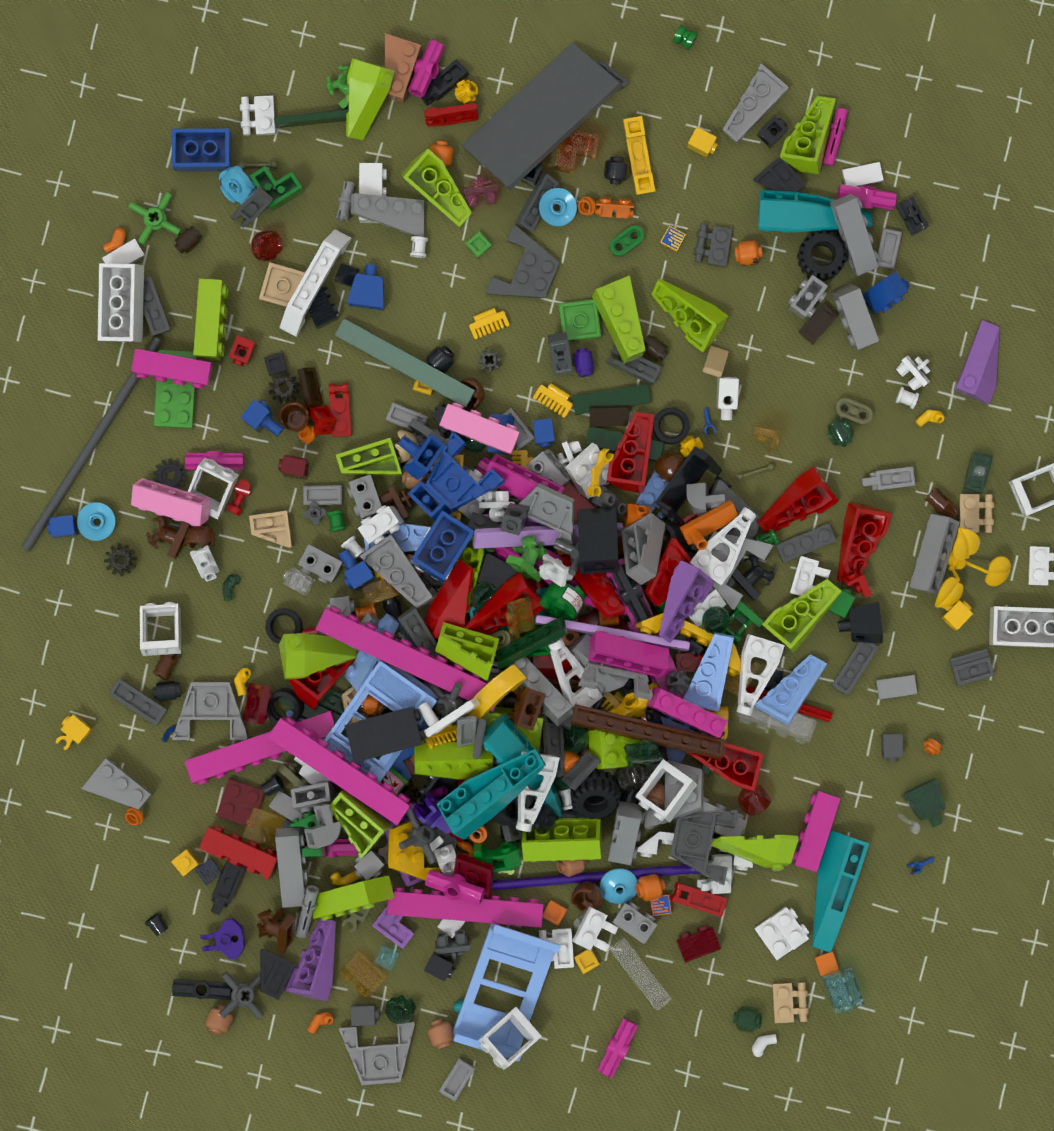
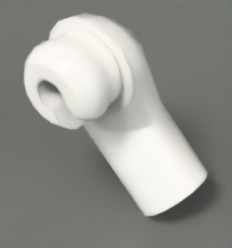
[752,1034,777,1057]

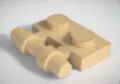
[959,494,994,533]
[772,982,809,1023]

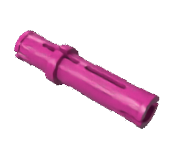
[822,108,849,167]

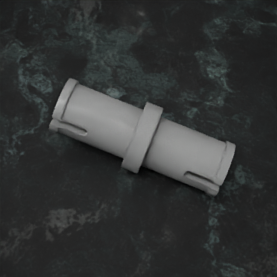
[336,181,355,221]

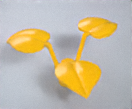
[935,528,1011,608]

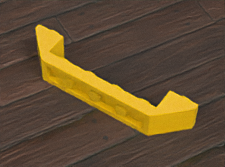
[635,613,741,676]

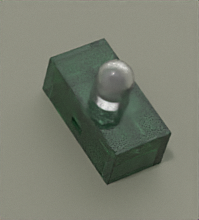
[962,451,993,494]

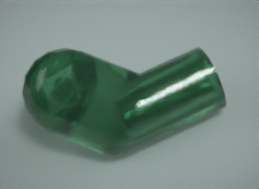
[222,574,241,601]

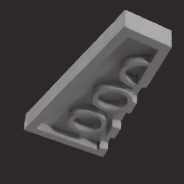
[723,63,789,144]
[351,193,424,237]
[359,535,433,609]

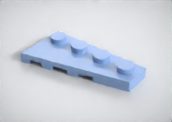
[362,519,431,552]
[344,613,399,692]
[683,632,734,711]
[755,654,827,726]

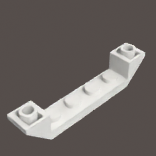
[280,229,352,337]
[637,831,753,871]

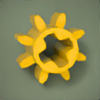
[455,79,478,104]
[679,436,703,458]

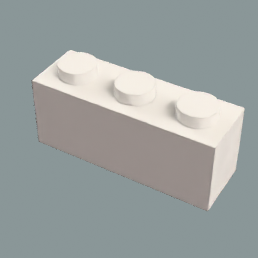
[359,163,387,223]

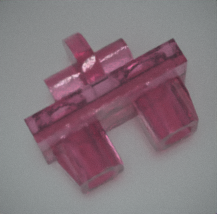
[463,175,498,207]

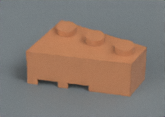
[385,33,422,104]

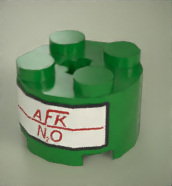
[540,580,586,621]

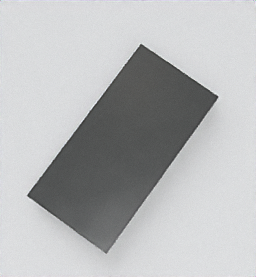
[462,42,622,190]

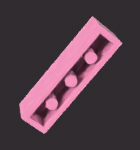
[439,402,520,455]
[131,478,211,526]

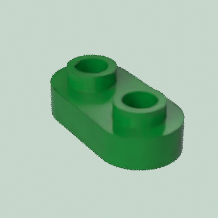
[610,225,644,257]

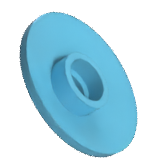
[539,188,577,226]
[77,502,116,541]
[600,868,638,904]

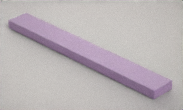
[472,523,624,549]
[535,615,690,651]

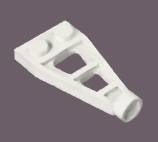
[690,507,757,586]
[736,634,785,716]
[548,637,603,712]
[516,751,560,832]

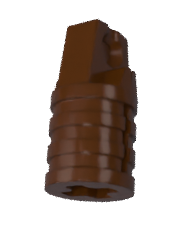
[925,487,959,519]
[152,654,178,680]

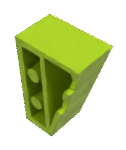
[336,438,403,476]
[435,622,499,681]
[329,790,391,859]

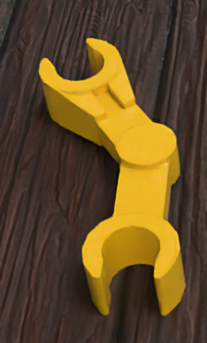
[587,448,614,497]

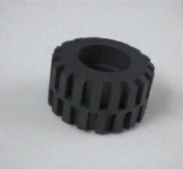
[797,230,847,281]
[570,769,620,819]

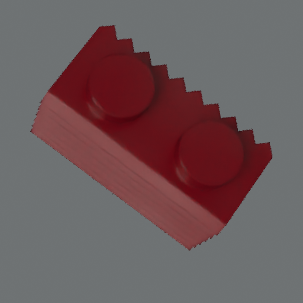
[278,455,309,480]
[676,925,721,963]

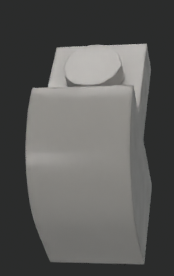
[687,483,727,517]
[304,804,341,849]

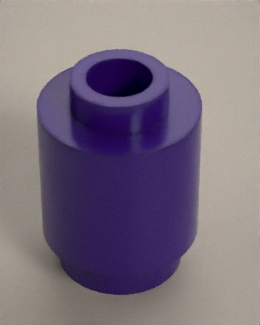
[573,348,595,377]

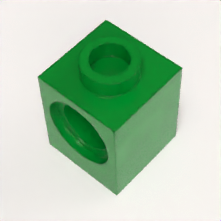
[828,587,855,619]

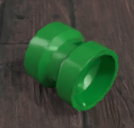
[672,24,698,50]

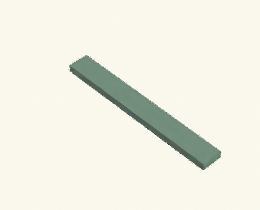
[335,319,475,408]

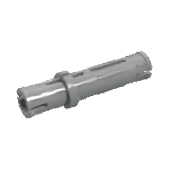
[295,885,319,938]

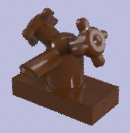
[146,516,192,559]
[507,687,545,731]
[257,908,295,954]

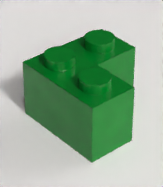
[250,166,304,212]

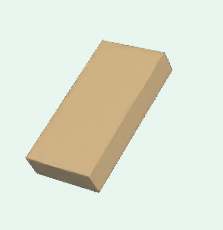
[702,346,729,378]

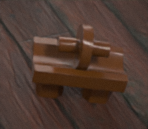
[380,485,413,520]

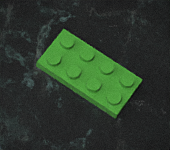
[154,350,197,429]

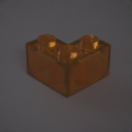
[555,131,600,173]

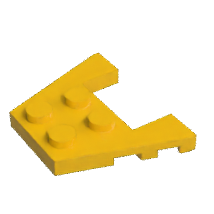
[388,819,441,881]

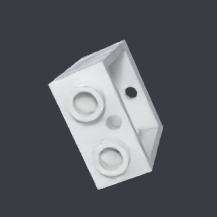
[188,458,239,519]
[1009,463,1054,517]
[140,602,181,656]
[635,759,697,822]
[478,1007,542,1070]

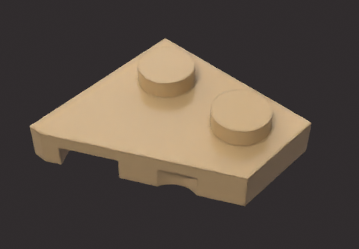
[249,511,292,548]

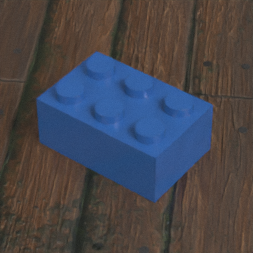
[172,129,232,171]
[409,510,475,582]

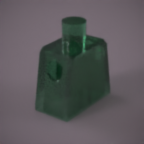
[901,778,946,827]

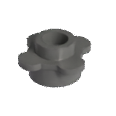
[303,502,326,525]

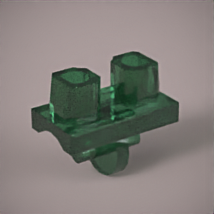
[624,739,663,766]

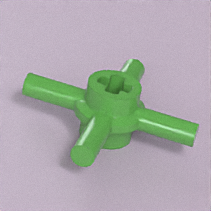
[128,192,182,245]

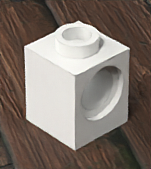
[434,844,457,876]

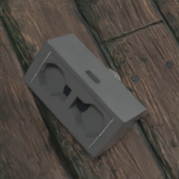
[547,332,573,376]

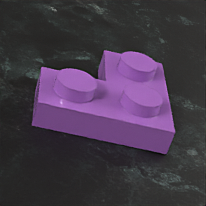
[372,906,414,949]

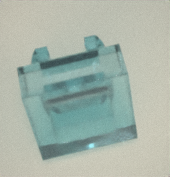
[374,945,400,971]

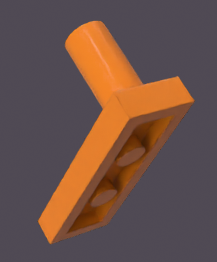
[680,500,738,550]

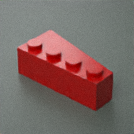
[199,825,278,880]

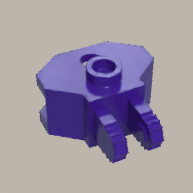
[413,792,451,833]
[200,918,246,959]

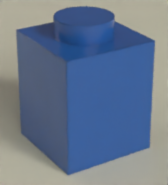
[533,418,555,448]
[47,515,78,538]

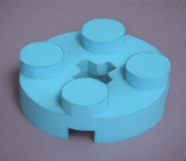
[219,166,255,204]

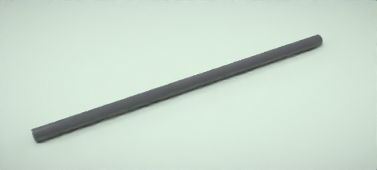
[21,336,162,551]

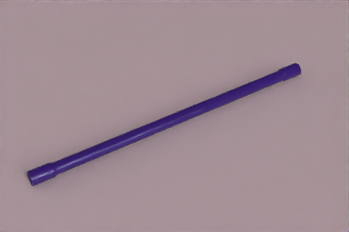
[492,864,701,890]

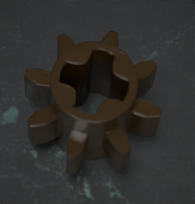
[400,780,419,802]

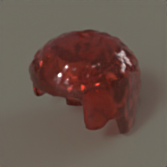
[251,230,283,262]
[738,784,771,816]

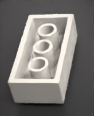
[98,263,144,342]
[989,606,1054,648]

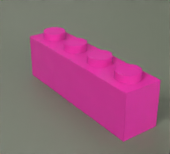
[131,349,213,389]
[484,454,565,499]
[588,631,669,678]
[646,687,728,738]
[792,791,841,872]

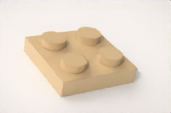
[259,262,306,307]

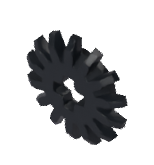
[153,459,187,489]

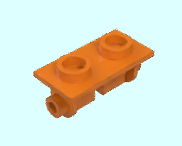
[595,197,634,219]

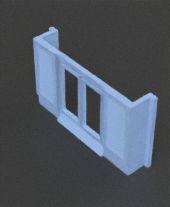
[324,660,439,782]
[453,923,561,1061]

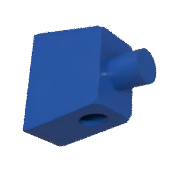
[347,264,384,311]

